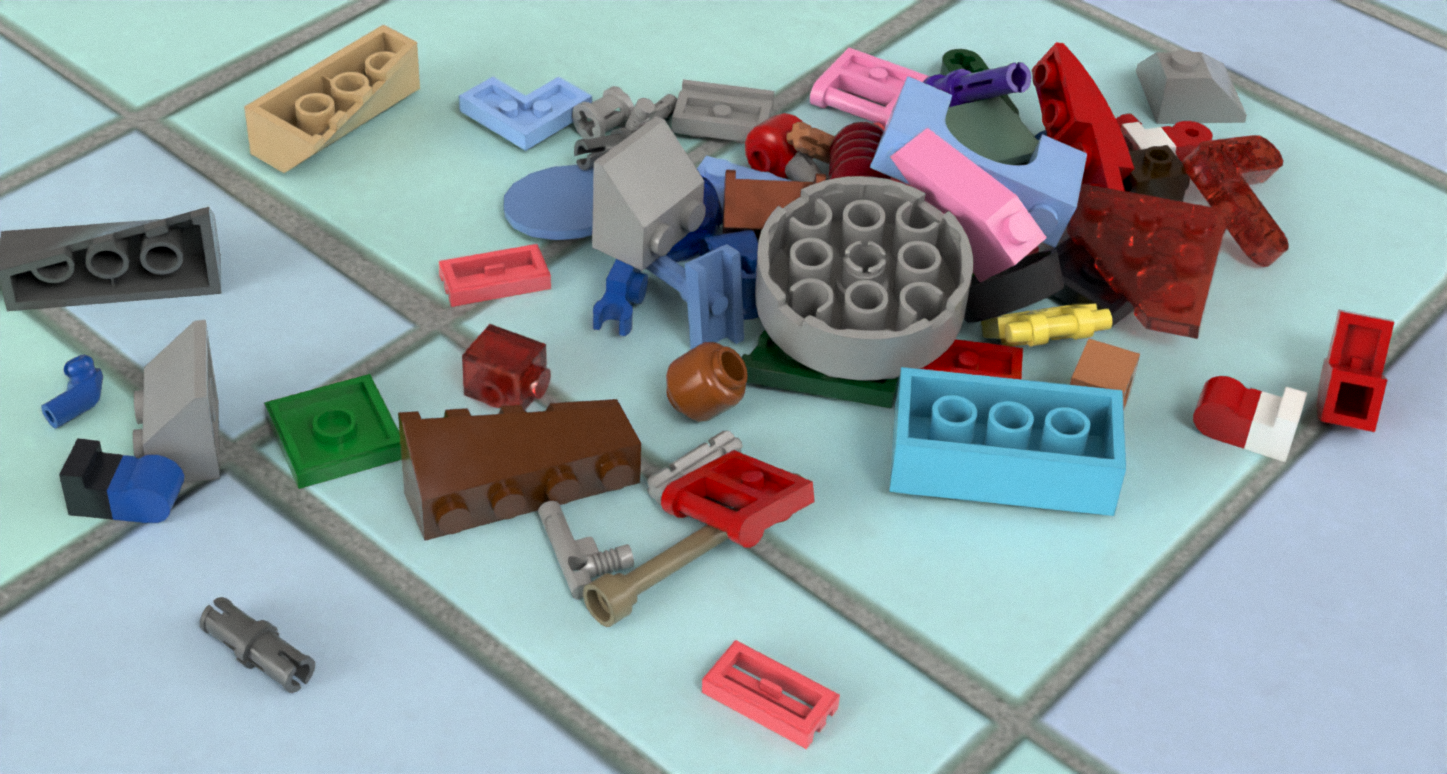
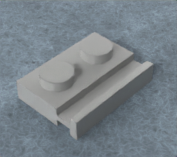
[672,79,775,144]

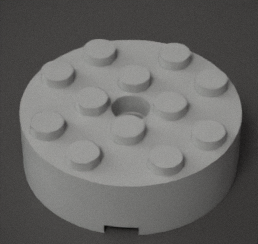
[755,176,973,380]

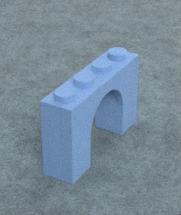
[870,76,1087,248]

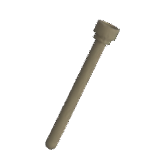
[583,473,802,627]

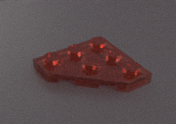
[1067,184,1229,339]

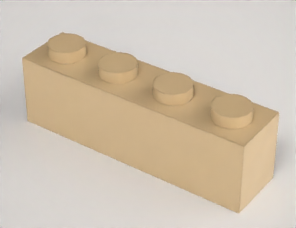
[244,25,420,173]

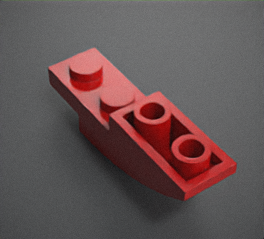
[1031,42,1134,227]

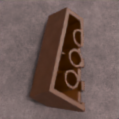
[398,399,642,541]

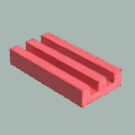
[439,244,551,307]
[701,640,840,749]

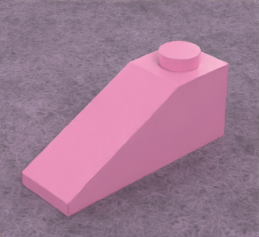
[890,128,1047,282]

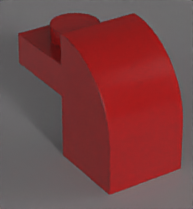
[1317,309,1395,432]

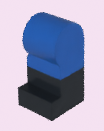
[59,438,185,523]

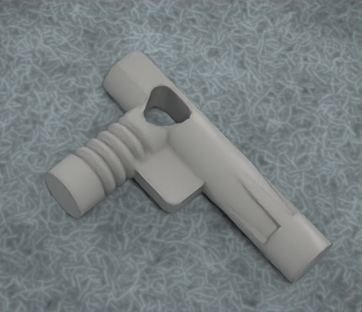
[625,94,677,131]
[538,501,634,600]

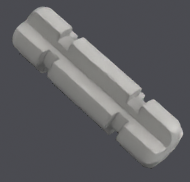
[647,431,743,505]

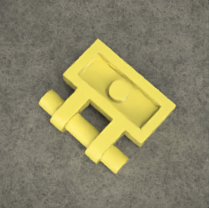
[981,303,1112,347]

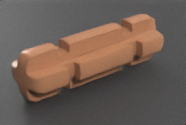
[786,122,835,164]

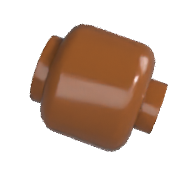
[666,342,748,422]

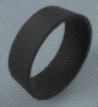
[964,249,1064,323]

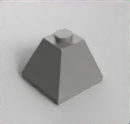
[1136,50,1247,124]

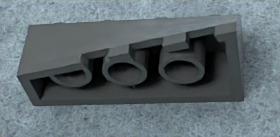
[0,207,221,311]

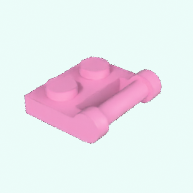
[810,48,929,127]

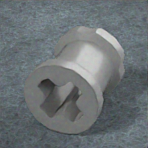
[572,86,634,139]

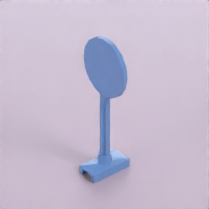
[504,165,744,350]

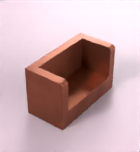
[722,170,826,240]

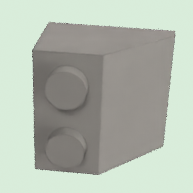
[592,116,706,271]
[133,320,220,482]

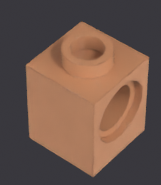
[1070,339,1140,411]

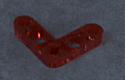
[1183,135,1289,267]

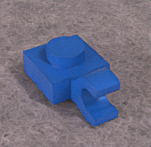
[593,259,648,336]

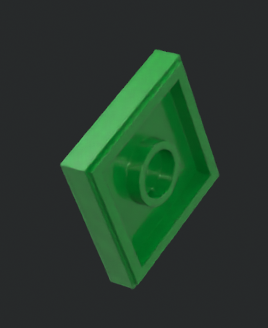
[264,374,402,489]

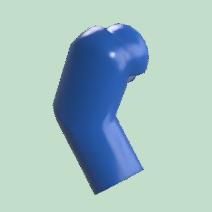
[41,354,103,429]

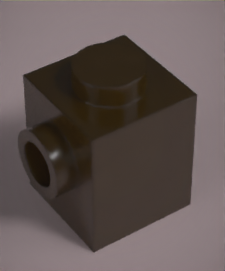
[1122,145,1190,206]

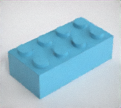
[889,367,1126,516]

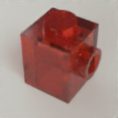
[462,323,551,410]

